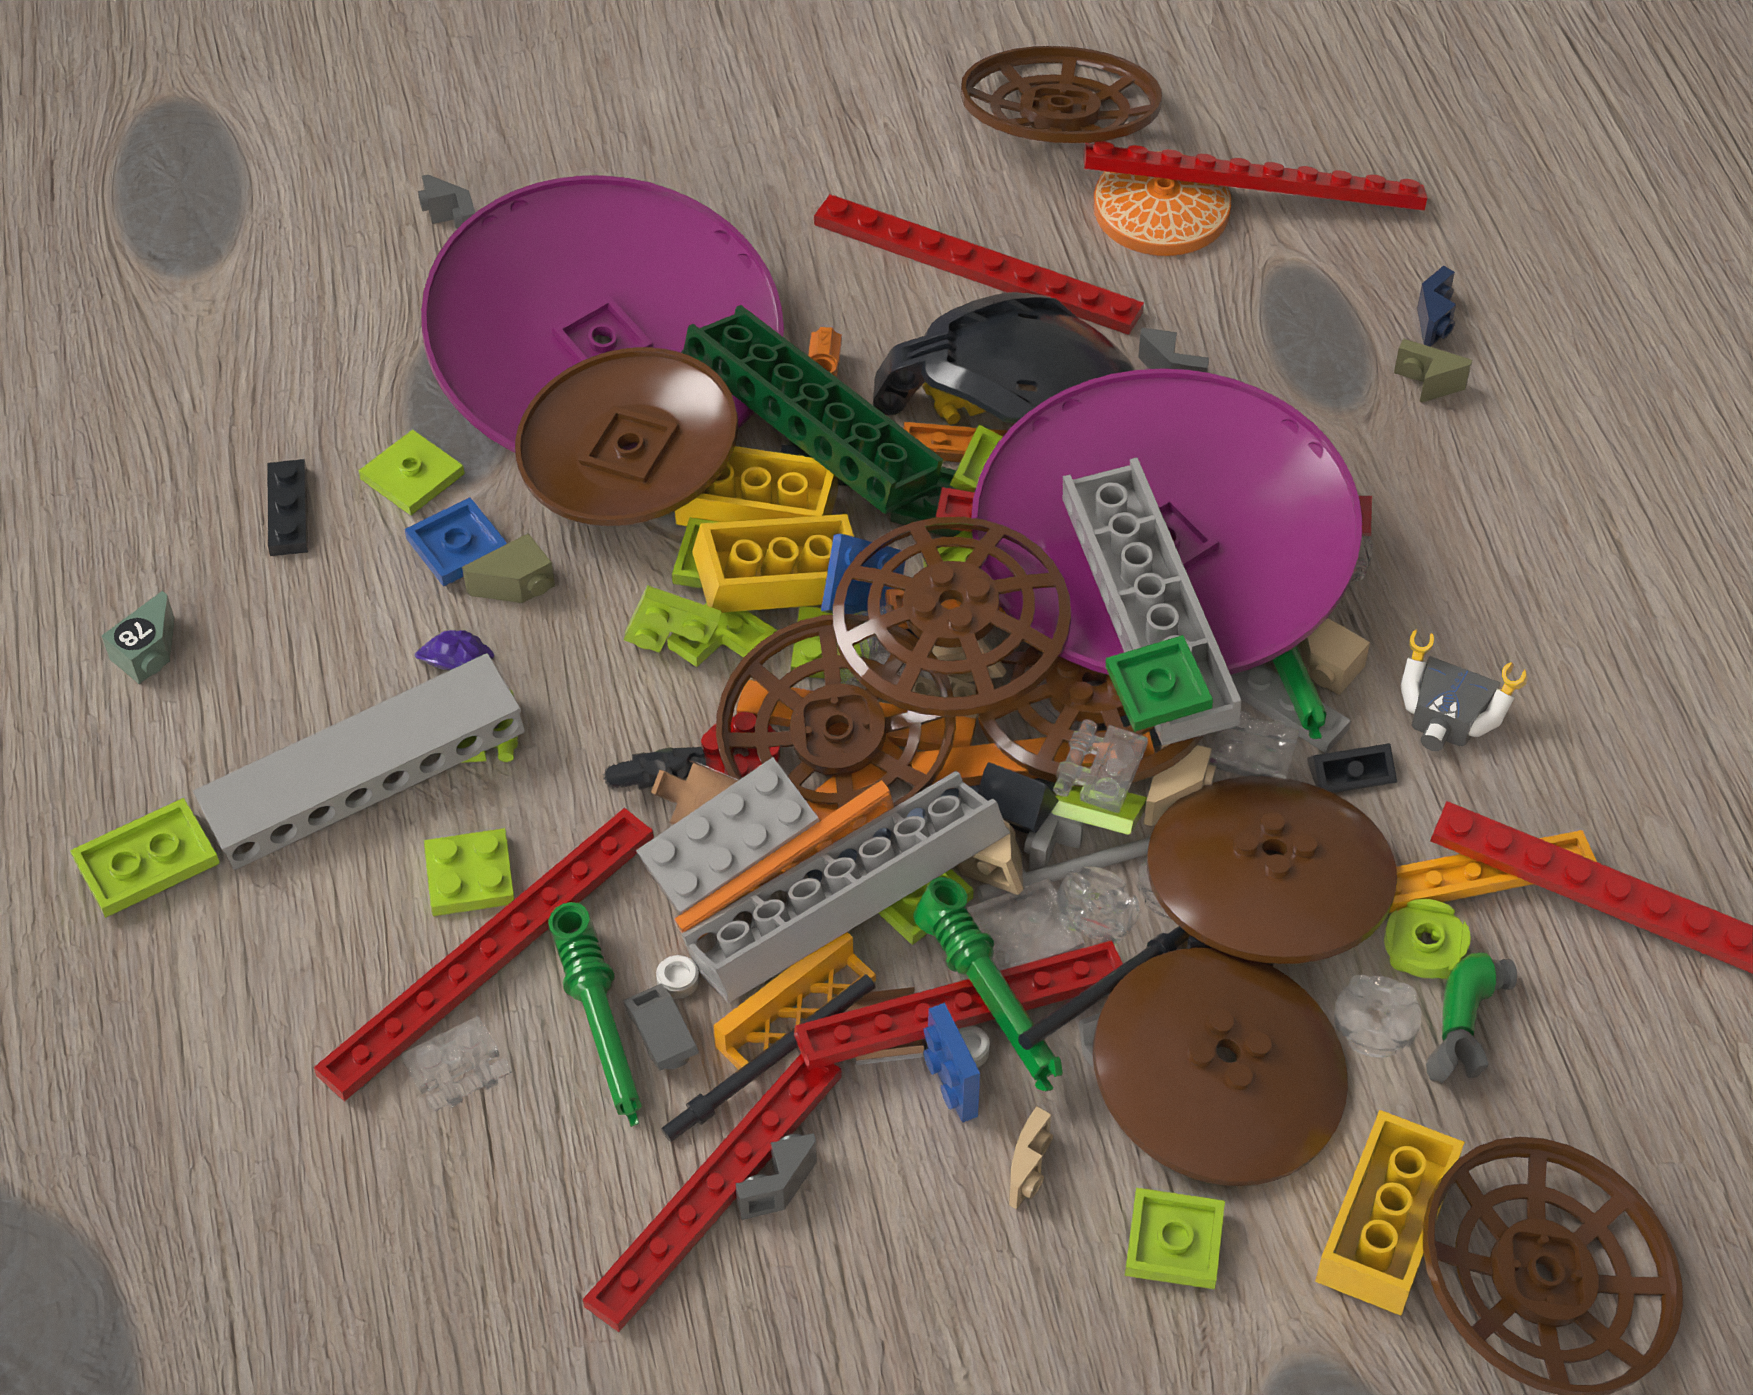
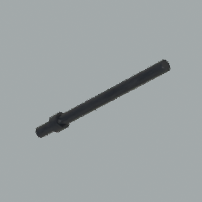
[1018,926,1191,1050]
[661,974,876,1142]

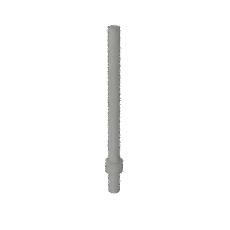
[977,837,1150,902]

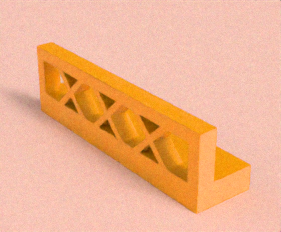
[714,932,876,1070]

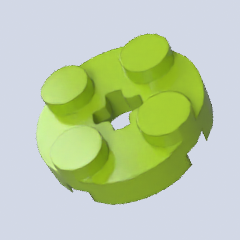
[1384,899,1471,979]

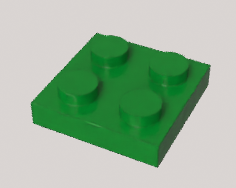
[1106,635,1213,732]

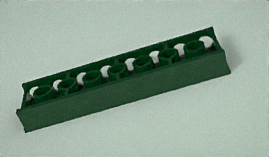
[681,305,944,514]

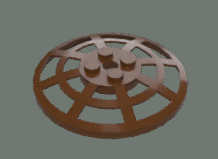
[961,46,1162,143]
[833,516,1071,717]
[716,614,956,821]
[976,637,1204,787]
[1423,1137,1683,1395]

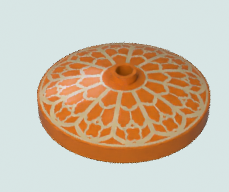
[1093,151,1231,256]

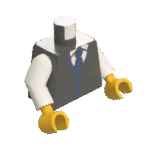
[1401,629,1528,751]

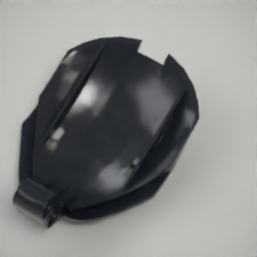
[873,292,1135,423]

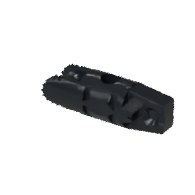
[603,747,706,790]

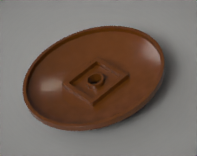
[515,347,738,526]
[1147,776,1397,964]
[1093,948,1348,1186]

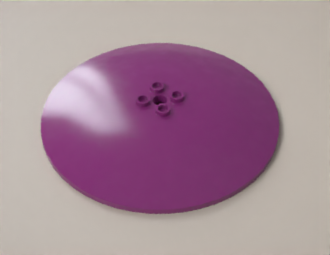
[421,175,784,453]
[971,369,1362,675]

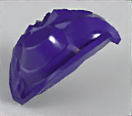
[414,630,494,671]

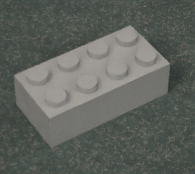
[636,757,820,915]

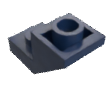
[1417,265,1456,347]

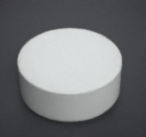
[656,955,699,999]
[958,1025,990,1067]

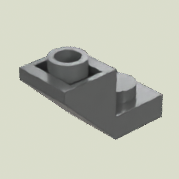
[418,175,475,229]
[1138,327,1209,373]
[622,984,699,1071]
[736,1133,817,1220]

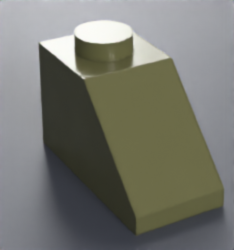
[462,533,555,603]

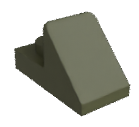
[1394,338,1473,402]

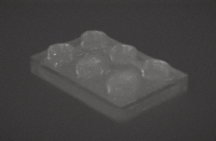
[958,878,1084,980]

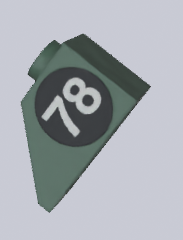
[101,591,175,684]

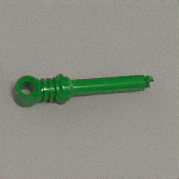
[1273,646,1327,739]
[913,877,1063,1092]
[548,902,642,1127]

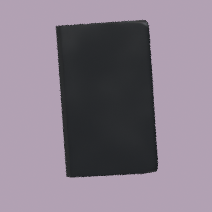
[1307,743,1397,793]
[978,762,1059,833]

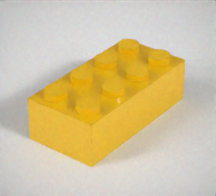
[675,446,838,526]
[692,514,854,613]
[1315,1110,1465,1316]

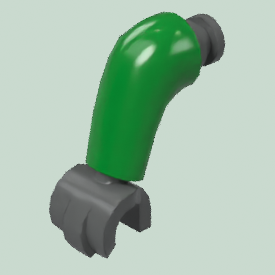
[1426,952,1517,1084]

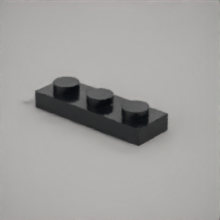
[267,459,308,556]

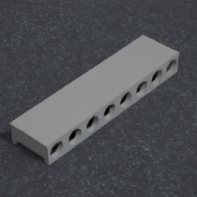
[1062,458,1241,746]
[193,653,525,870]
[681,771,1010,1003]

